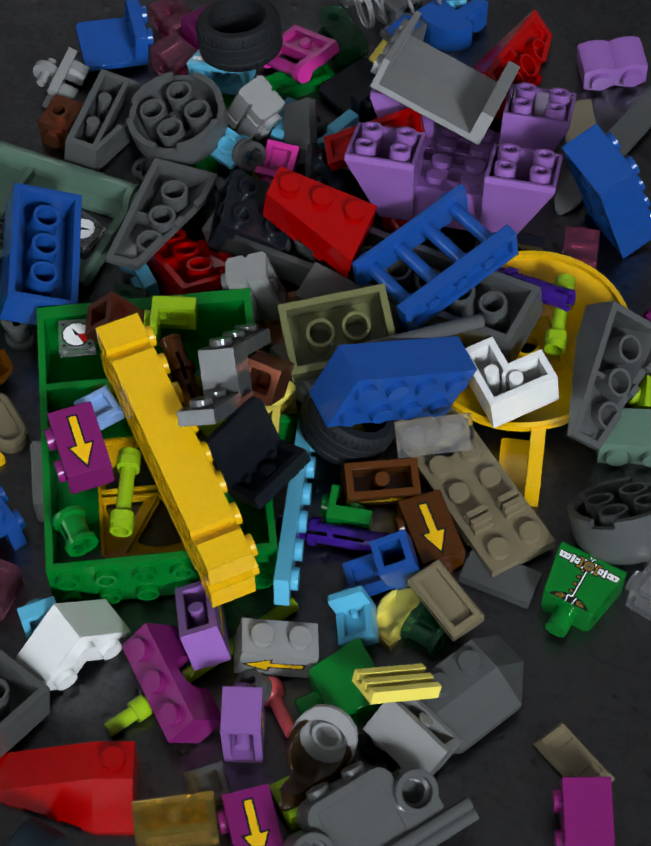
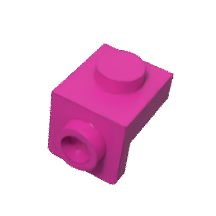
[254,139,301,183]

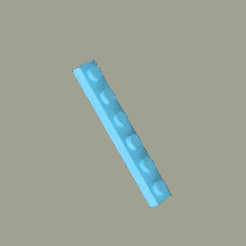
[274,418,316,606]

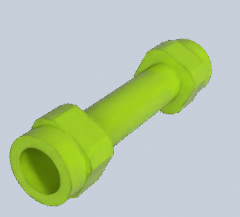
[544,273,576,356]
[109,447,141,537]

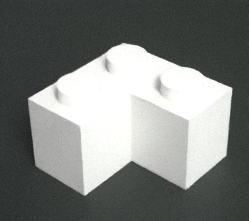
[465,336,559,428]
[15,599,131,691]

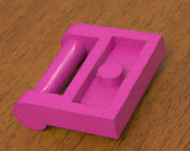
[262,25,340,83]

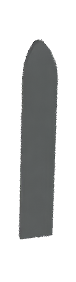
[554,85,651,215]

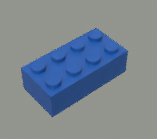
[562,123,651,259]
[0,182,82,325]
[309,336,477,427]

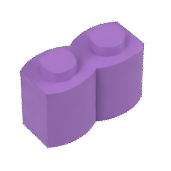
[576,36,648,91]

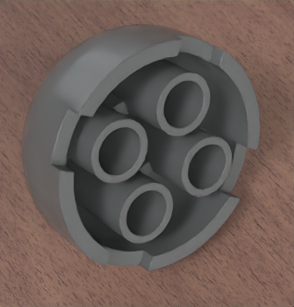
[126,72,228,167]
[567,476,651,565]

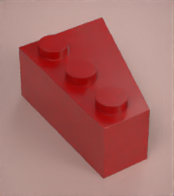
[263,166,377,279]

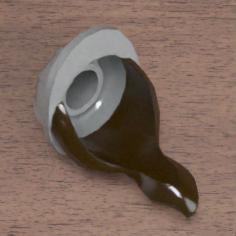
[279,704,358,811]

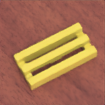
[352,663,442,704]

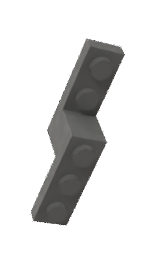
[177,323,271,427]

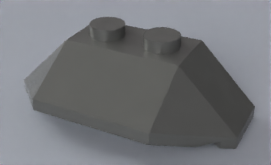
[421,634,524,754]

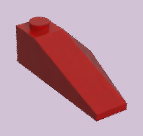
[472,10,552,119]
[146,229,233,296]
[0,741,139,835]

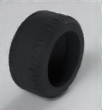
[196,0,283,72]
[299,394,399,466]

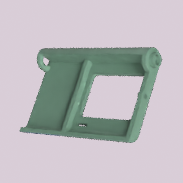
[0,140,140,287]

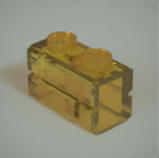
[132,790,220,846]

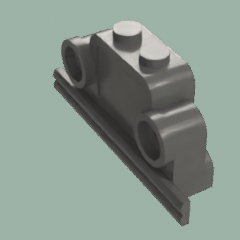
[283,761,479,846]

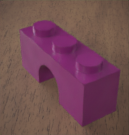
[122,623,221,744]

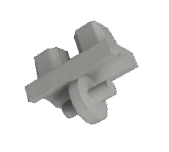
[33,47,90,108]

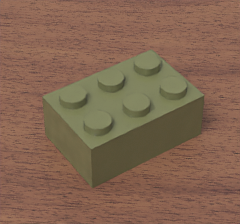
[277,283,396,384]

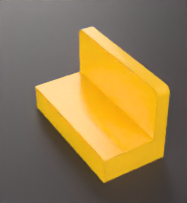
[499,427,546,507]

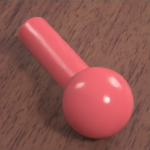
[264,676,295,739]

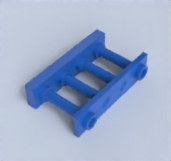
[351,184,519,332]

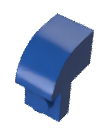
[417,0,488,52]
[342,529,421,597]

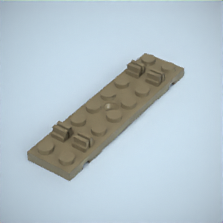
[393,332,556,578]

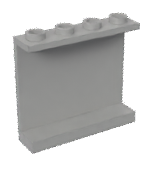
[370,10,520,145]

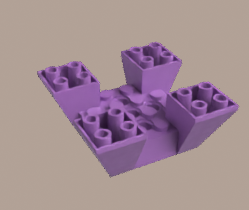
[344,82,577,234]

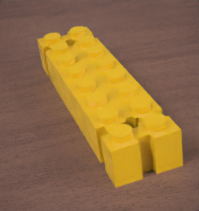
[95,313,260,608]

